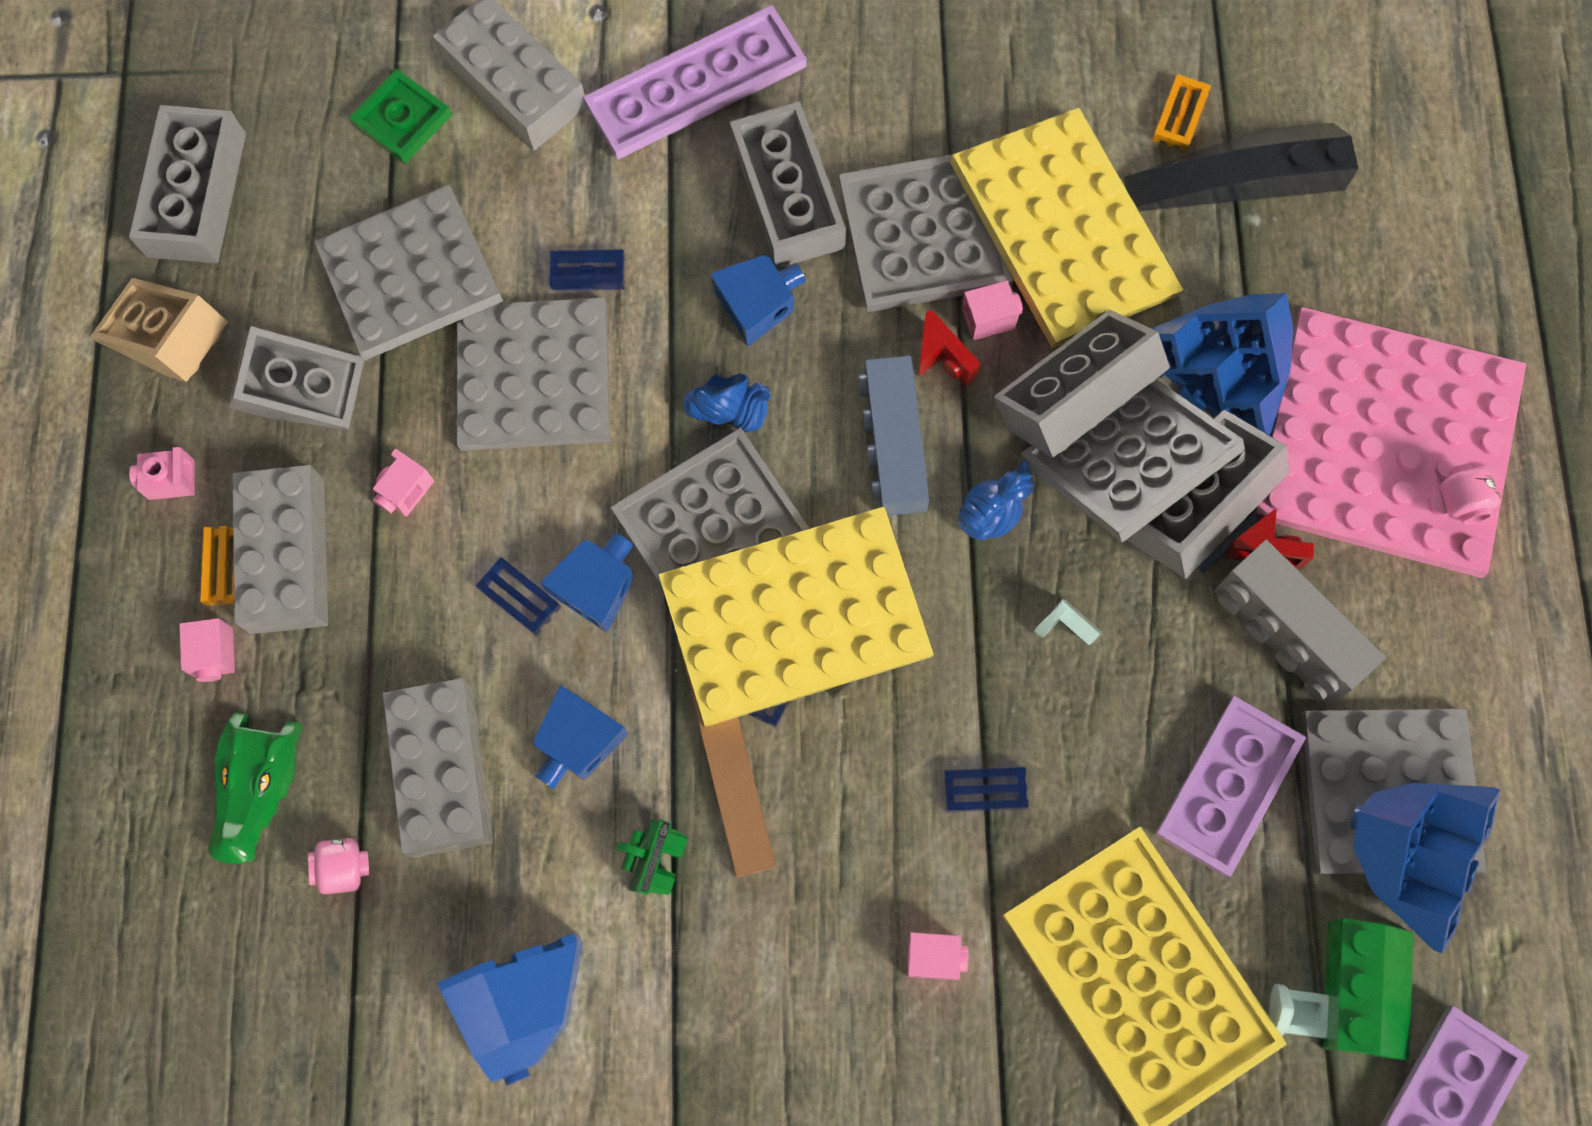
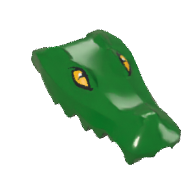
[208,712,302,865]

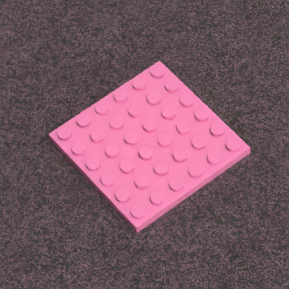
[1252,307,1526,578]

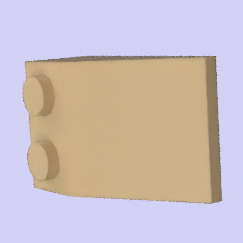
[90,278,228,382]

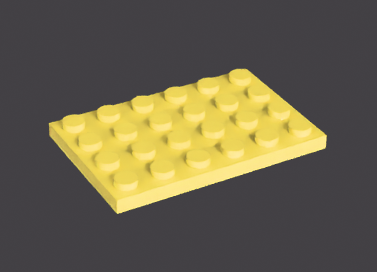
[950,108,1183,348]
[659,507,934,727]
[1002,827,1287,1126]

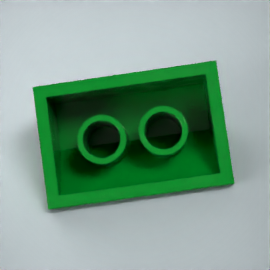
[1322,919,1414,1061]

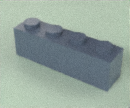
[858,356,929,516]

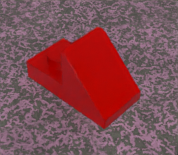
[918,309,980,386]
[1225,509,1314,569]

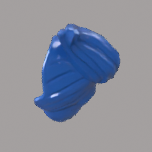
[683,373,771,432]
[957,460,1035,540]

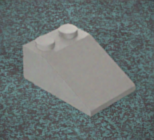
[228,326,364,430]

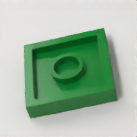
[349,69,453,164]

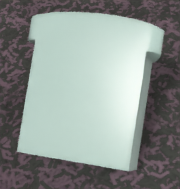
[1034,599,1102,645]
[1269,984,1329,1039]

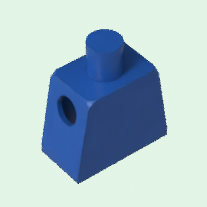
[711,255,806,346]
[541,533,634,633]
[533,685,628,789]

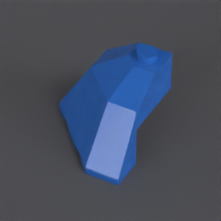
[1152,293,1294,435]
[1350,783,1500,953]
[437,934,583,1086]

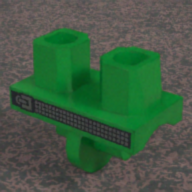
[615,819,688,895]

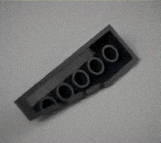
[1124,123,1359,211]

